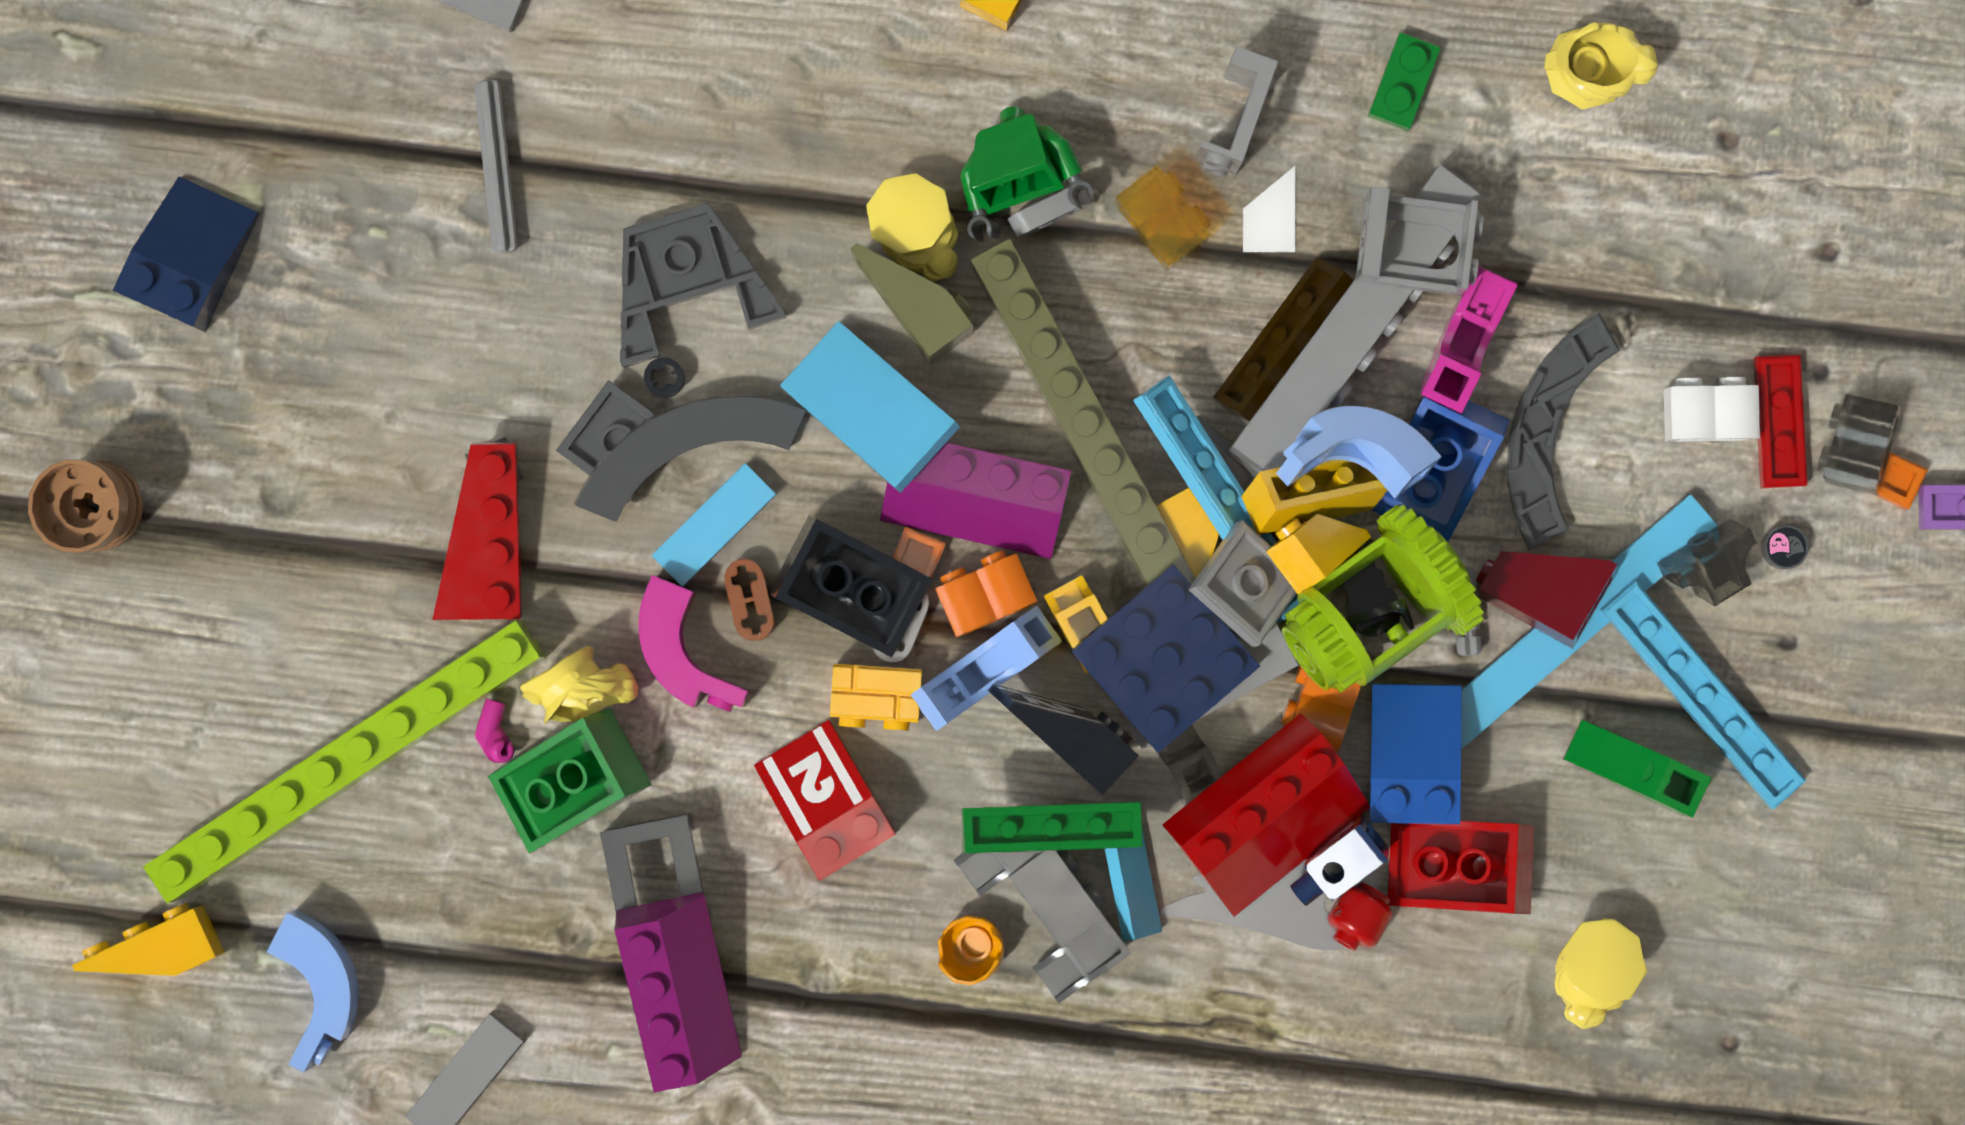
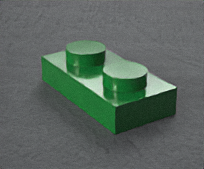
[1367,32,1441,131]

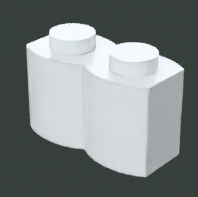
[1664,377,1760,442]

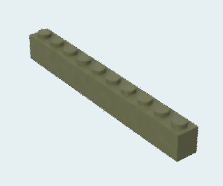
[971,238,1195,586]

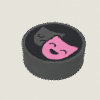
[1761,525,1809,570]

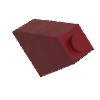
[1476,551,1618,649]

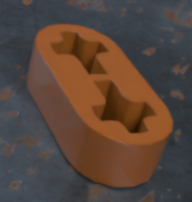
[724,559,775,641]

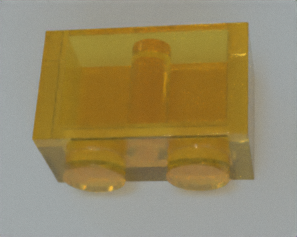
[1114,165,1211,272]

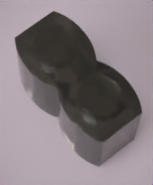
[1818,394,1901,496]

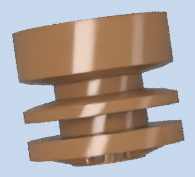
[28,459,143,553]

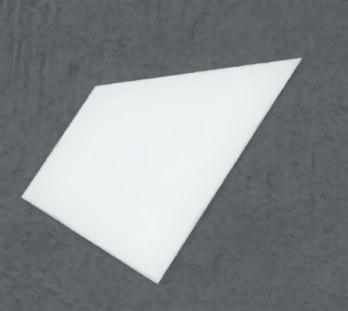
[1243,166,1295,252]

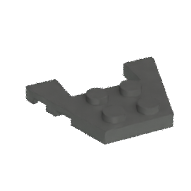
[620,203,787,368]

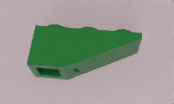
[1563,719,1712,818]

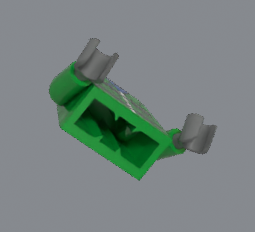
[960,107,1099,242]

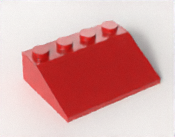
[1162,713,1370,917]

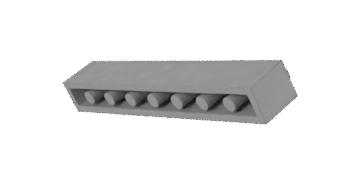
[1228,165,1483,473]

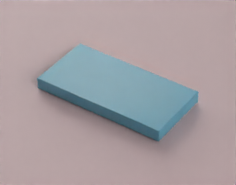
[780,321,960,493]

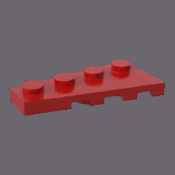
[432,442,523,620]

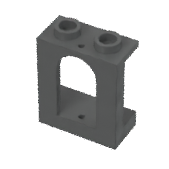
[600,813,711,917]

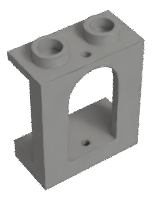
[1195,46,1278,177]
[1355,186,1484,296]

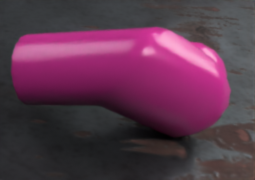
[475,698,515,763]

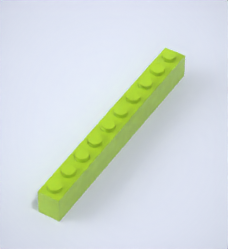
[143,620,547,904]

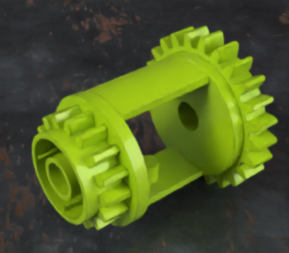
[1282,504,1484,693]

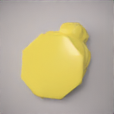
[1544,22,1659,110]
[866,173,958,282]
[520,646,638,724]
[1555,918,1647,1029]

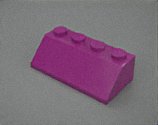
[880,443,1071,559]
[614,892,742,1093]

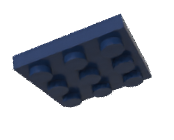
[1071,563,1261,753]

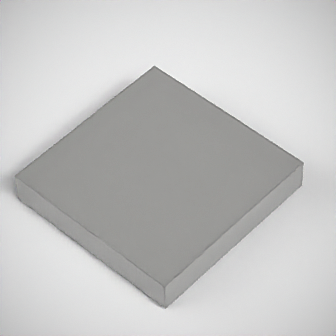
[1188,520,1296,647]

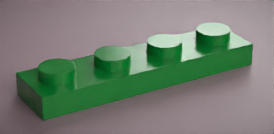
[961,802,1143,854]

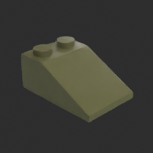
[850,243,975,365]

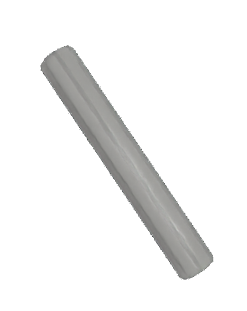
[475,80,518,253]

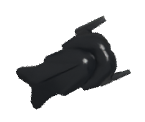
[1339,539,1415,637]

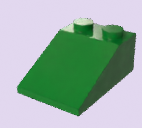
[488,708,652,854]

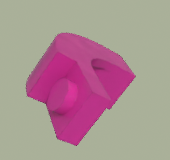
[1421,265,1518,414]
[638,575,751,712]

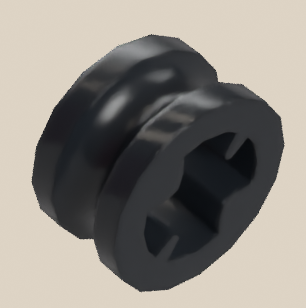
[644,357,685,398]

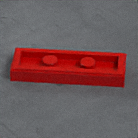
[1753,355,1808,489]

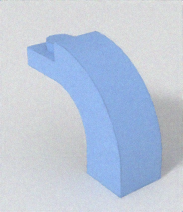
[1276,406,1442,498]
[911,606,1062,731]
[267,910,359,1073]

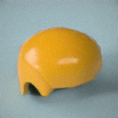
[938,914,1004,985]

